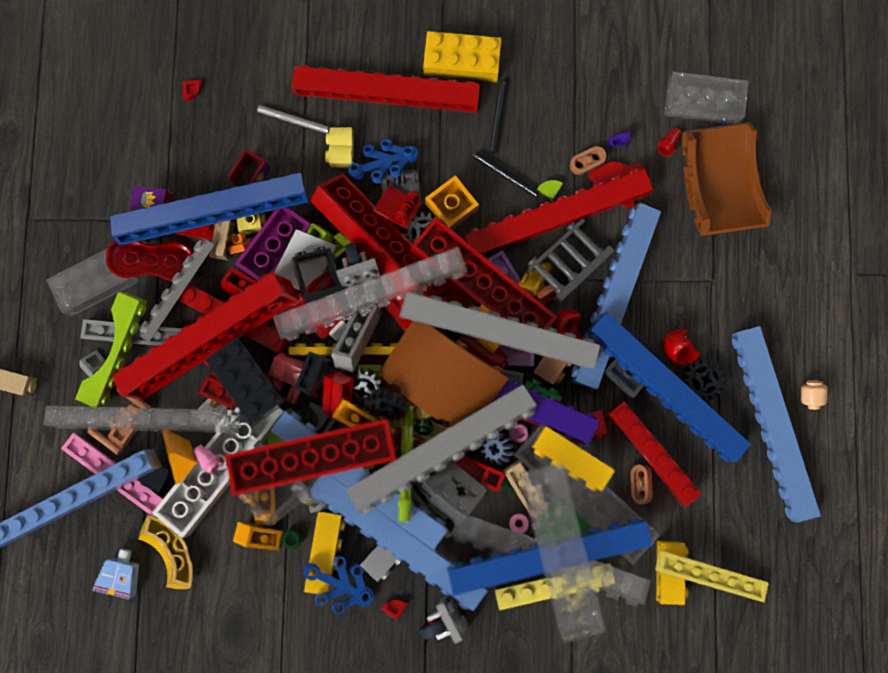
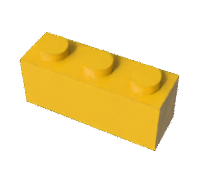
[656,541,688,605]

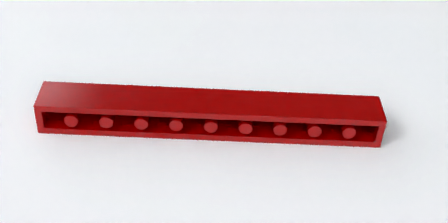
[292,65,480,112]
[465,169,653,256]

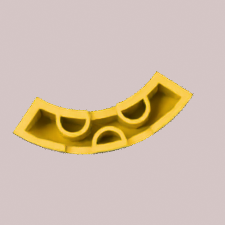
[138,515,193,589]

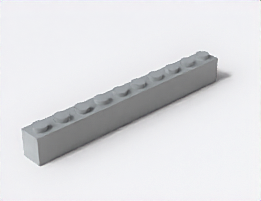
[399,290,600,369]
[346,385,536,514]

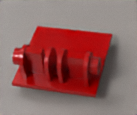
[373,185,422,229]

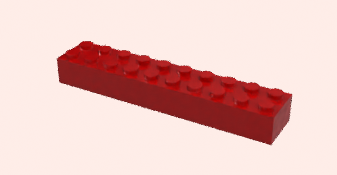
[310,173,474,334]
[112,272,300,399]

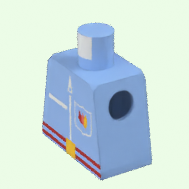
[93,549,139,599]

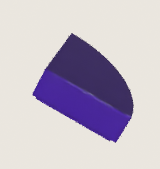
[608,133,631,147]

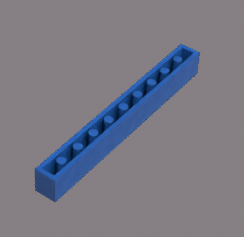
[110,173,308,246]
[586,312,751,462]
[447,517,653,596]

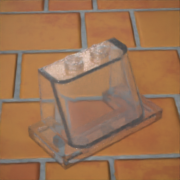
[238,440,321,526]

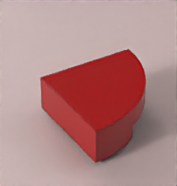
[182,80,202,102]
[381,599,408,620]

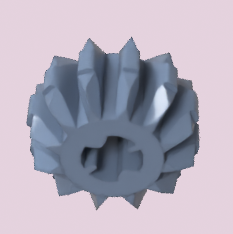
[481,432,515,465]

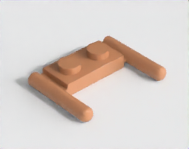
[88,389,152,455]

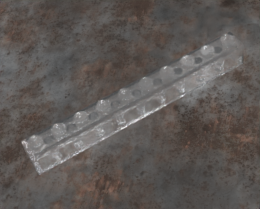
[273,247,468,341]
[43,406,240,433]
[451,515,651,607]

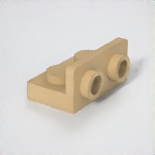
[209,220,236,261]

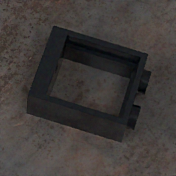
[291,246,344,305]
[294,351,348,398]

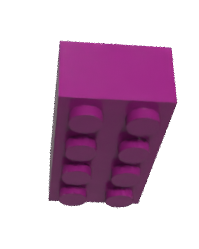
[235,207,311,281]

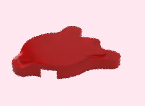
[588,162,643,209]

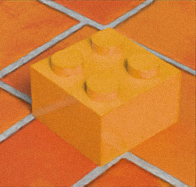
[425,175,479,230]

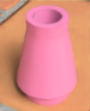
[193,445,222,474]

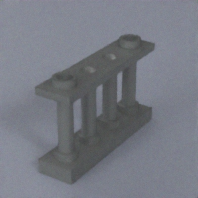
[526,218,615,305]

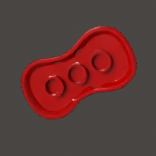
[106,240,193,281]

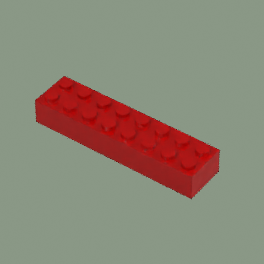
[410,217,557,330]
[224,419,397,496]

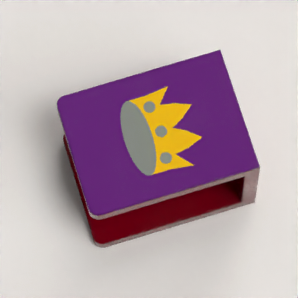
[228,149,271,185]
[130,186,174,211]

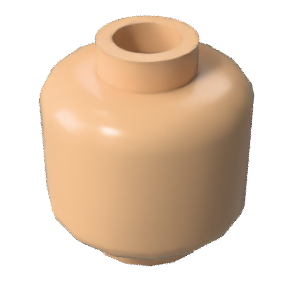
[801,380,828,409]

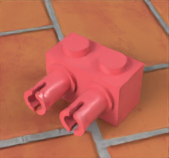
[268,352,304,404]

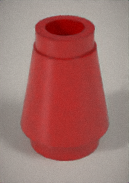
[657,128,682,156]

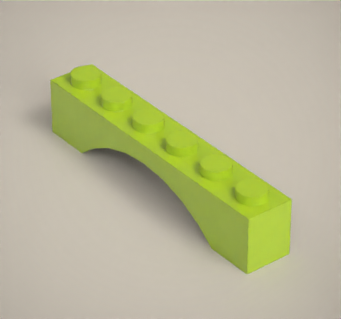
[75,292,147,408]

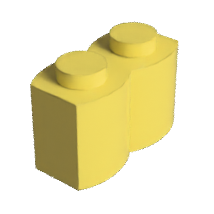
[325,127,354,168]

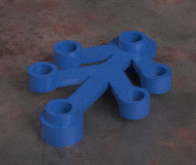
[348,139,419,183]
[303,556,374,614]

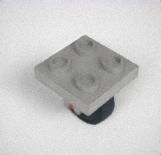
[336,243,382,292]
[419,595,468,644]

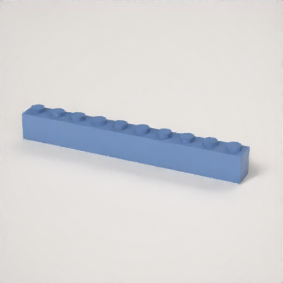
[571,203,661,390]
[732,326,821,522]
[270,411,448,550]
[0,449,162,548]
[310,475,487,611]

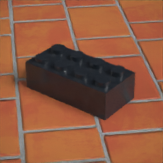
[205,336,287,425]

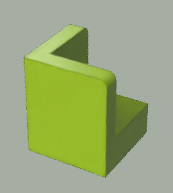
[333,232,351,267]

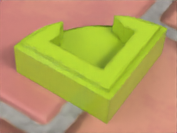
[537,180,563,200]

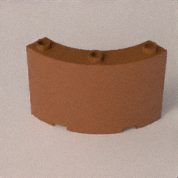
[682,122,773,236]
[378,321,509,427]

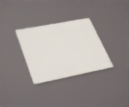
[274,229,337,290]

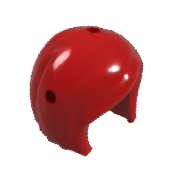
[551,309,586,340]
[662,329,701,366]

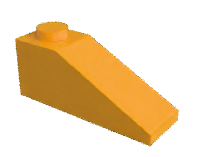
[333,399,393,433]

